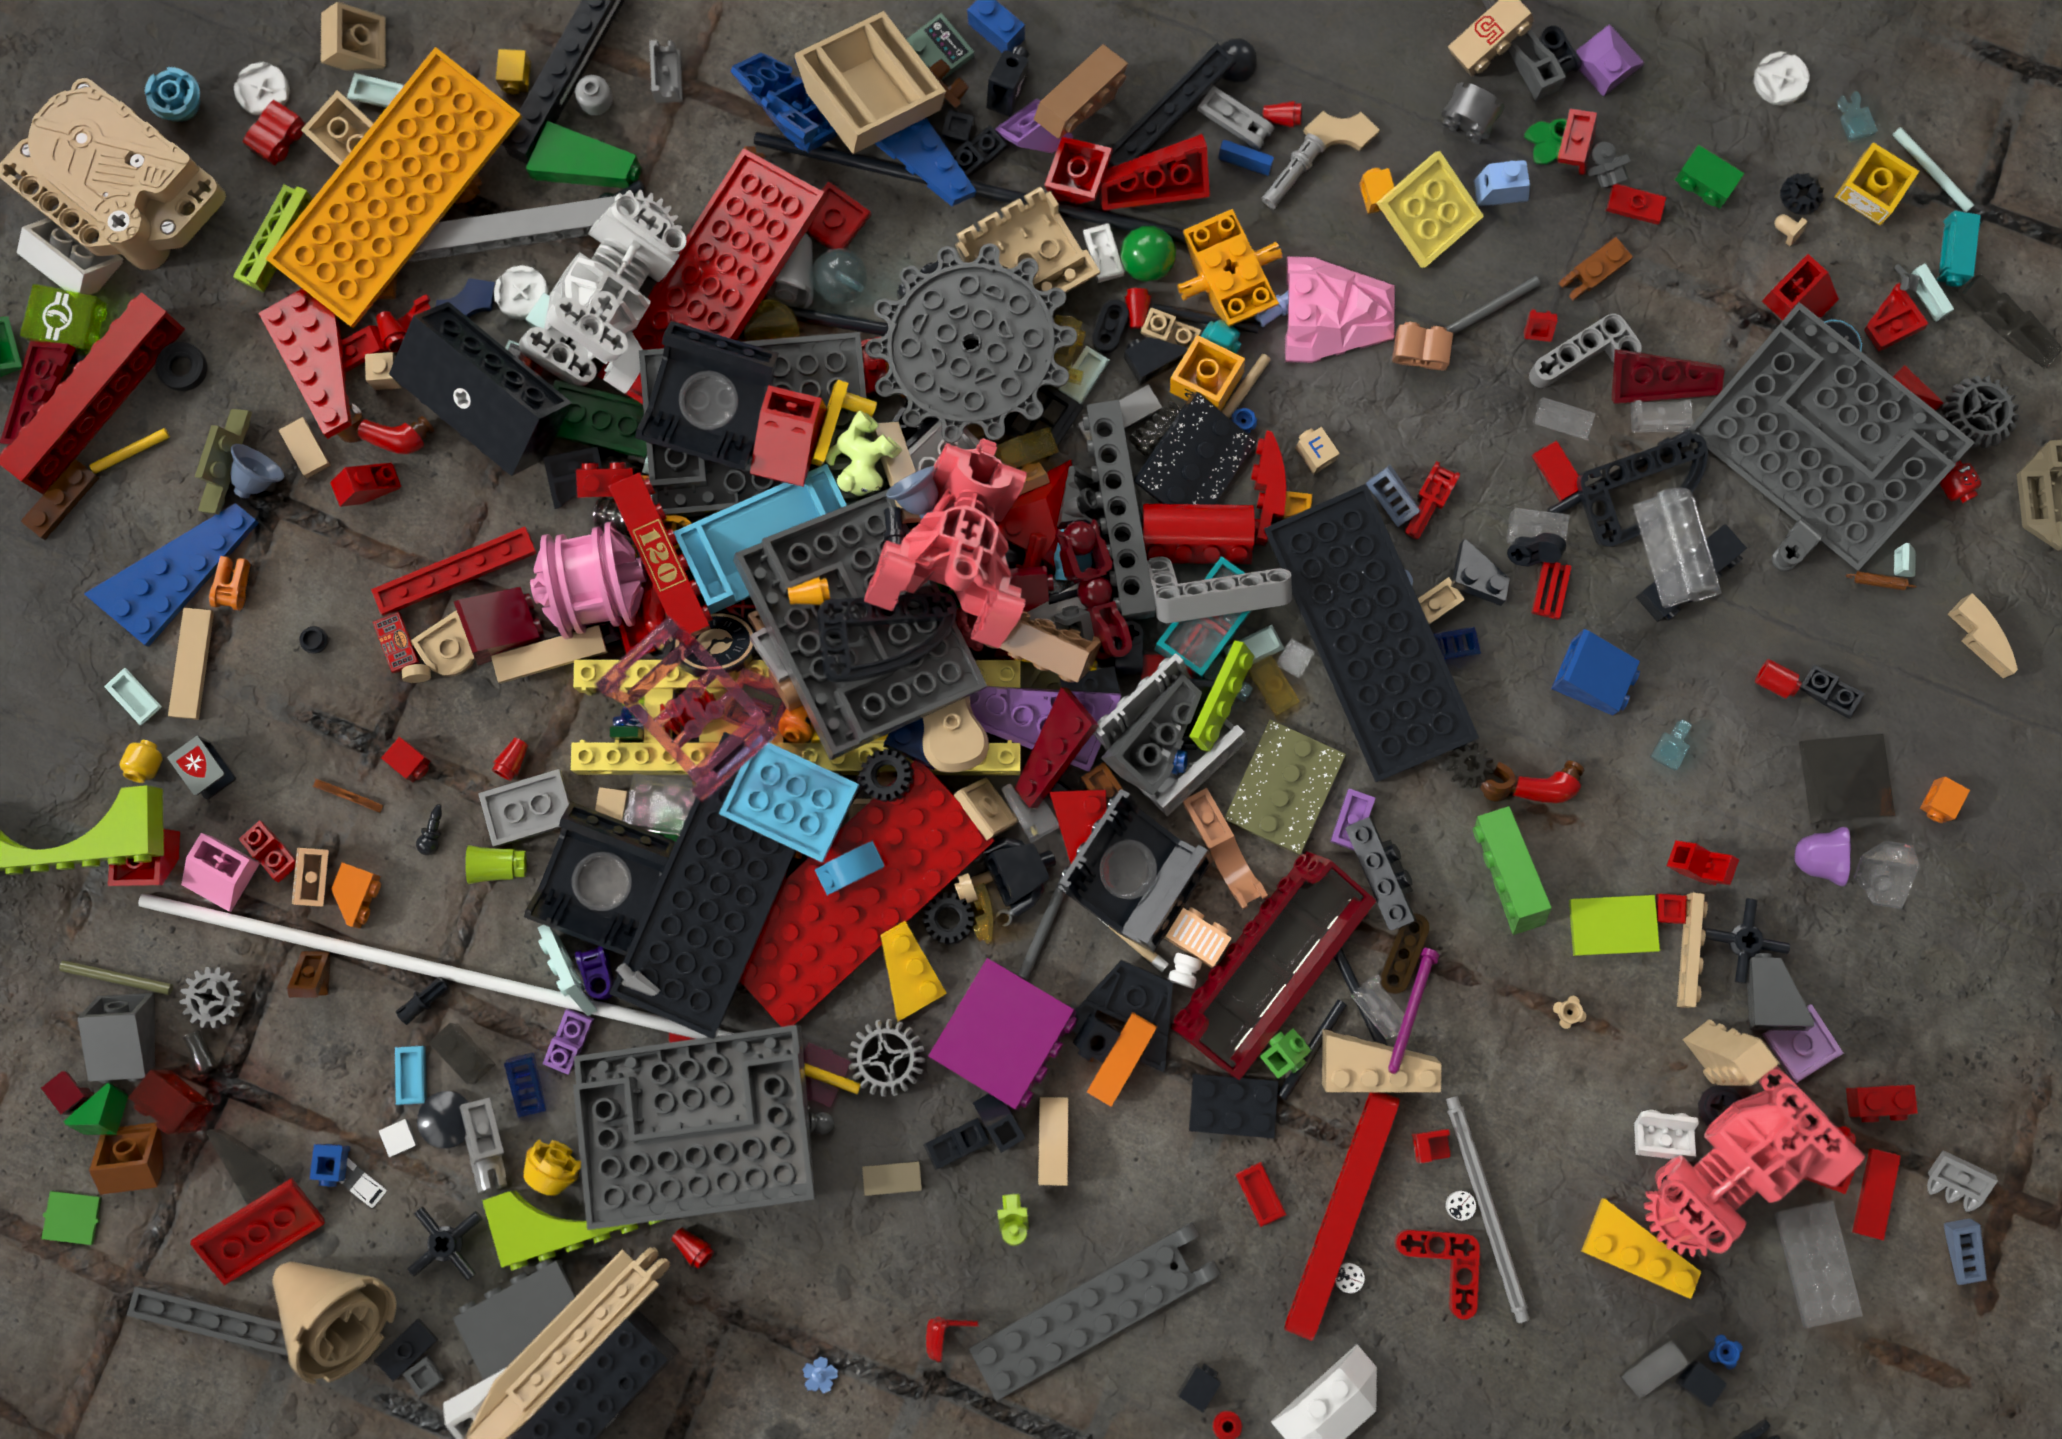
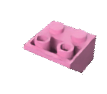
[181,833,260,912]

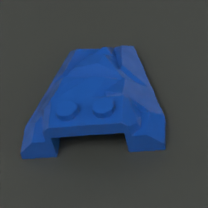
[731,52,837,152]

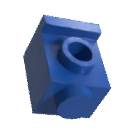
[310,1144,350,1186]

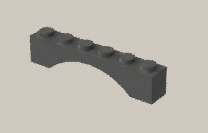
[1482,0,1566,101]

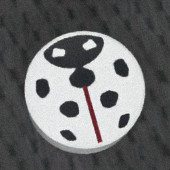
[1446,1191,1476,1220]
[1335,1263,1364,1293]

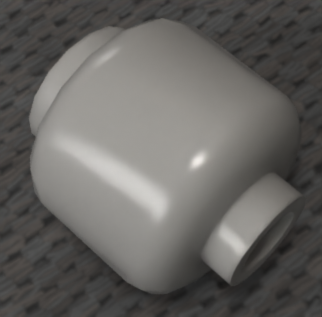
[575,75,613,116]

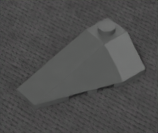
[1101,674,1202,795]

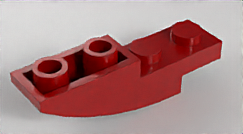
[1251,431,1286,546]

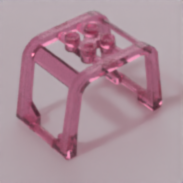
[594,616,777,802]

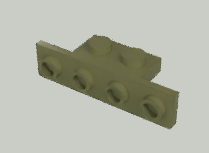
[195,409,253,515]

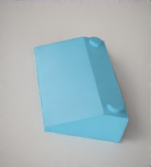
[673,464,847,614]

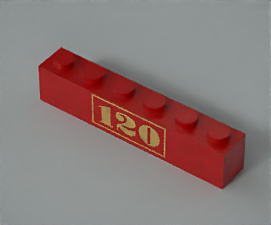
[609,472,713,643]

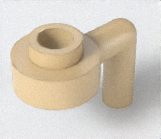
[954,871,993,904]

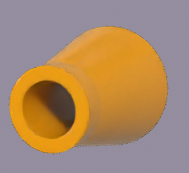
[787,577,830,605]

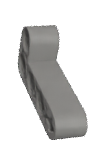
[1529,314,1642,388]

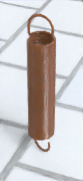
[1846,571,1917,590]

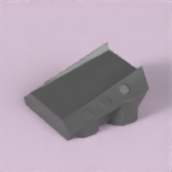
[1057,466,1104,530]

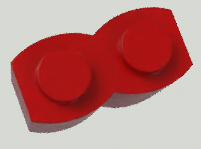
[242,100,305,166]

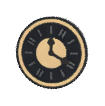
[673,612,757,678]

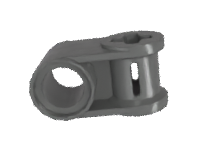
[1772,518,1824,572]

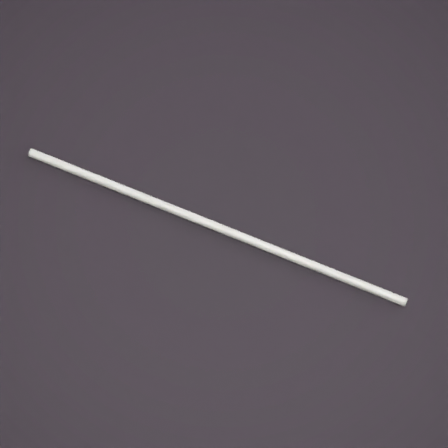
[139,893,735,1039]

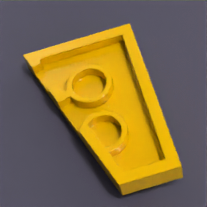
[881,921,947,1022]

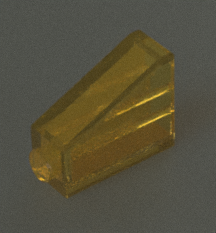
[995,427,1059,469]

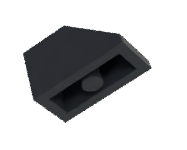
[1124,337,1187,385]

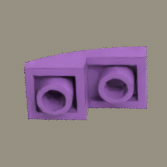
[543,1009,594,1075]

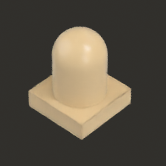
[1775,215,1807,246]

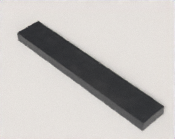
[1108,42,1236,167]

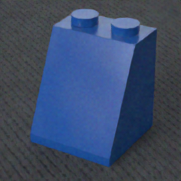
[1551,629,1640,716]

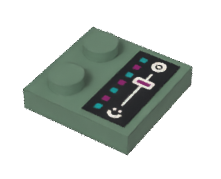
[906,13,974,80]

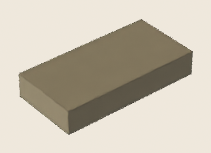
[862,1161,922,1196]

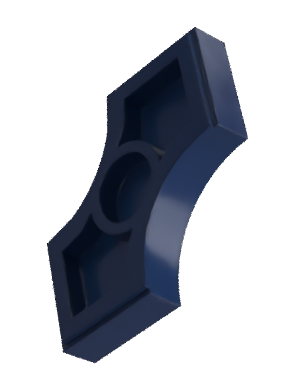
[435,278,496,318]

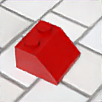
[1044,137,1113,204]

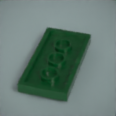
[553,380,647,459]

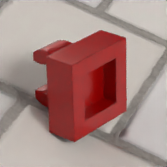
[1524,309,1557,342]

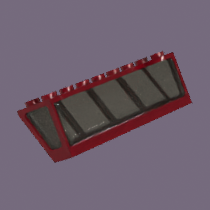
[1170,851,1376,1080]

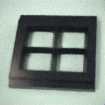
[1004,385,1083,460]

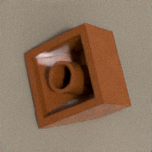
[89,1122,163,1195]

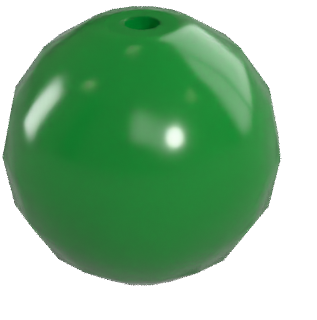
[1121,226,1176,282]

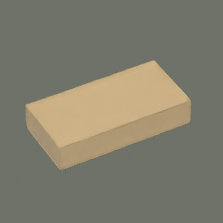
[279,417,331,478]

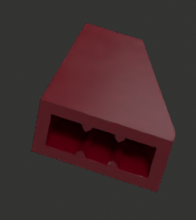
[1009,566,1054,612]

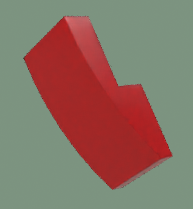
[239,820,296,883]

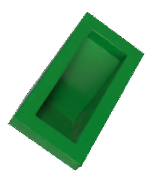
[64,1082,128,1135]

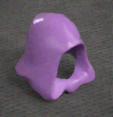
[1794,827,1851,886]

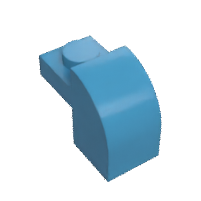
[815,841,885,895]

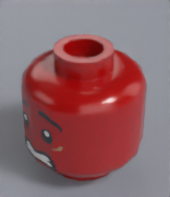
[1939,461,1982,503]

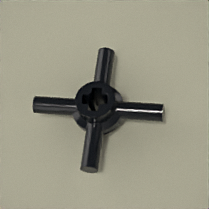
[1704,898,1790,984]
[407,1207,483,1281]

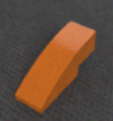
[1087,1012,1157,1106]

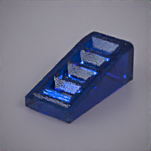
[1433,627,1481,661]
[504,1053,547,1118]

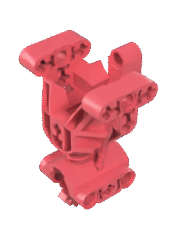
[864,438,1027,648]
[1644,1066,1865,1257]

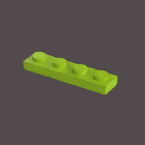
[1190,640,1255,752]

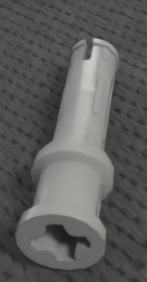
[1261,133,1326,209]

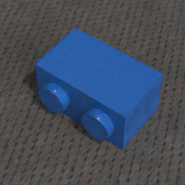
[967,0,1025,53]

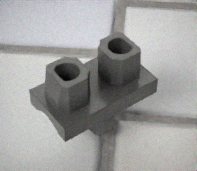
[1586,142,1630,188]

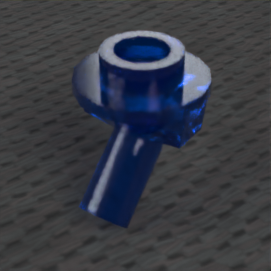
[613,702,649,728]

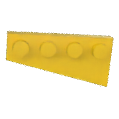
[1581,1198,1701,1299]

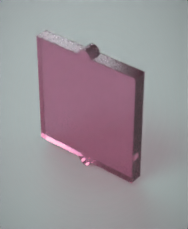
[803,1042,851,1107]

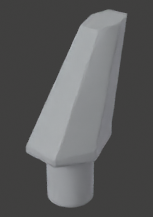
[616,963,660,996]

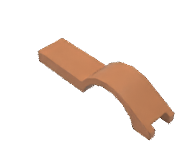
[1183,788,1268,909]

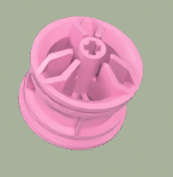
[530,521,647,639]

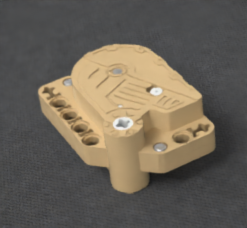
[0,78,226,270]

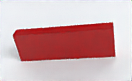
[1852,1148,1901,1241]

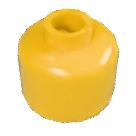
[119,740,163,783]

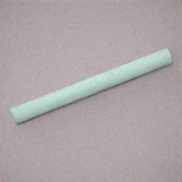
[1893,127,1974,212]

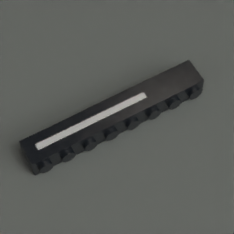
[502,0,625,164]

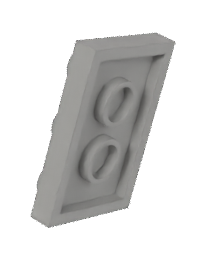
[478,769,570,848]

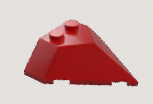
[995,460,1072,572]

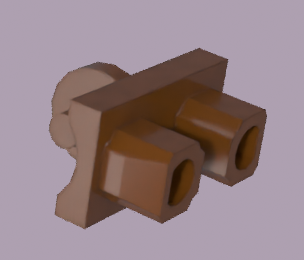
[927,58,969,108]

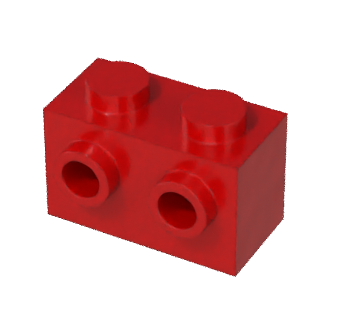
[576,462,633,498]
[1846,1085,1918,1122]

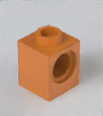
[1920,776,1970,823]

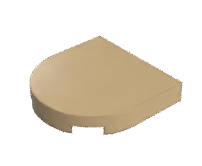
[410,610,475,676]

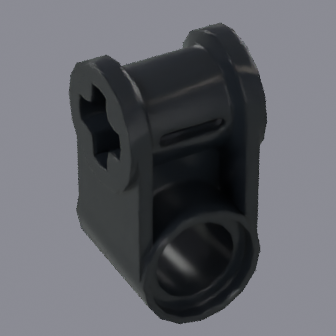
[1539,25,1581,74]
[1114,621,1144,675]

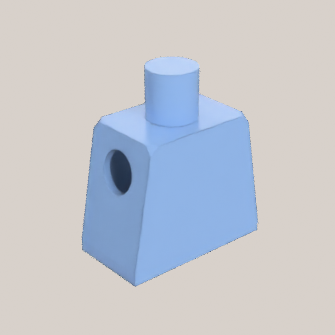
[1474,160,1530,206]

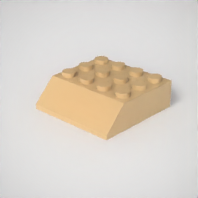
[795,11,946,154]

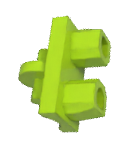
[998,1194,1029,1246]

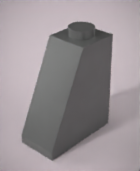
[1747,953,1814,1031]

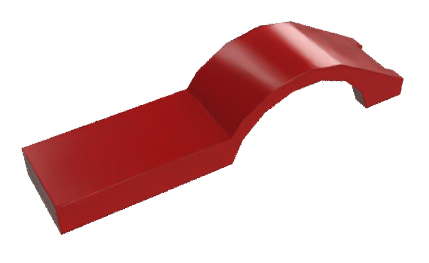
[342,294,431,373]

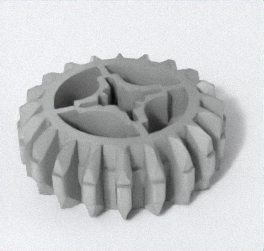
[848,1019,925,1097]

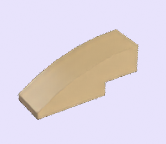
[1948,593,2018,678]
[1038,1097,1068,1185]

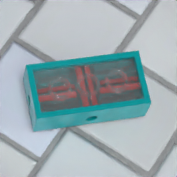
[1155,556,1253,679]

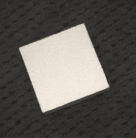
[379,1119,418,1157]

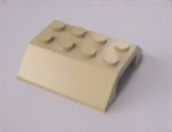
[955,187,1100,293]

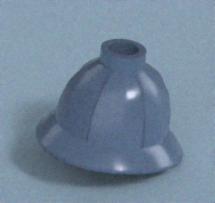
[231,444,284,498]
[886,466,938,519]

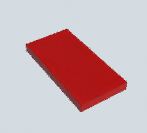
[190,1178,325,1286]

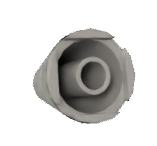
[766,233,814,308]

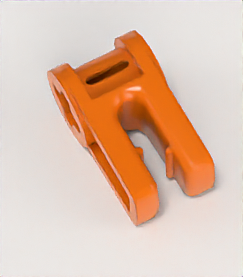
[209,556,250,611]

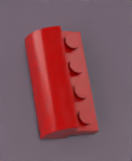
[1142,504,1255,564]

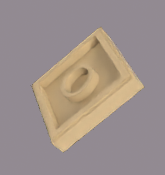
[953,778,1019,840]

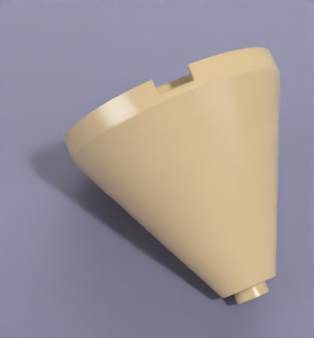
[273,1262,396,1384]

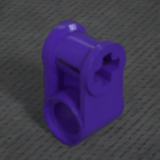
[575,946,614,1000]

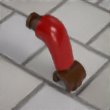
[337,403,434,454]
[1480,760,1584,804]

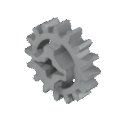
[180,967,245,1028]

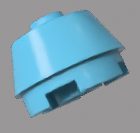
[145,67,200,122]

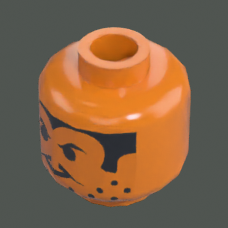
[778,705,815,744]

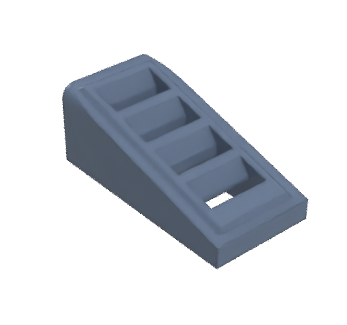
[1365,465,1421,527]
[1944,1219,1987,1285]

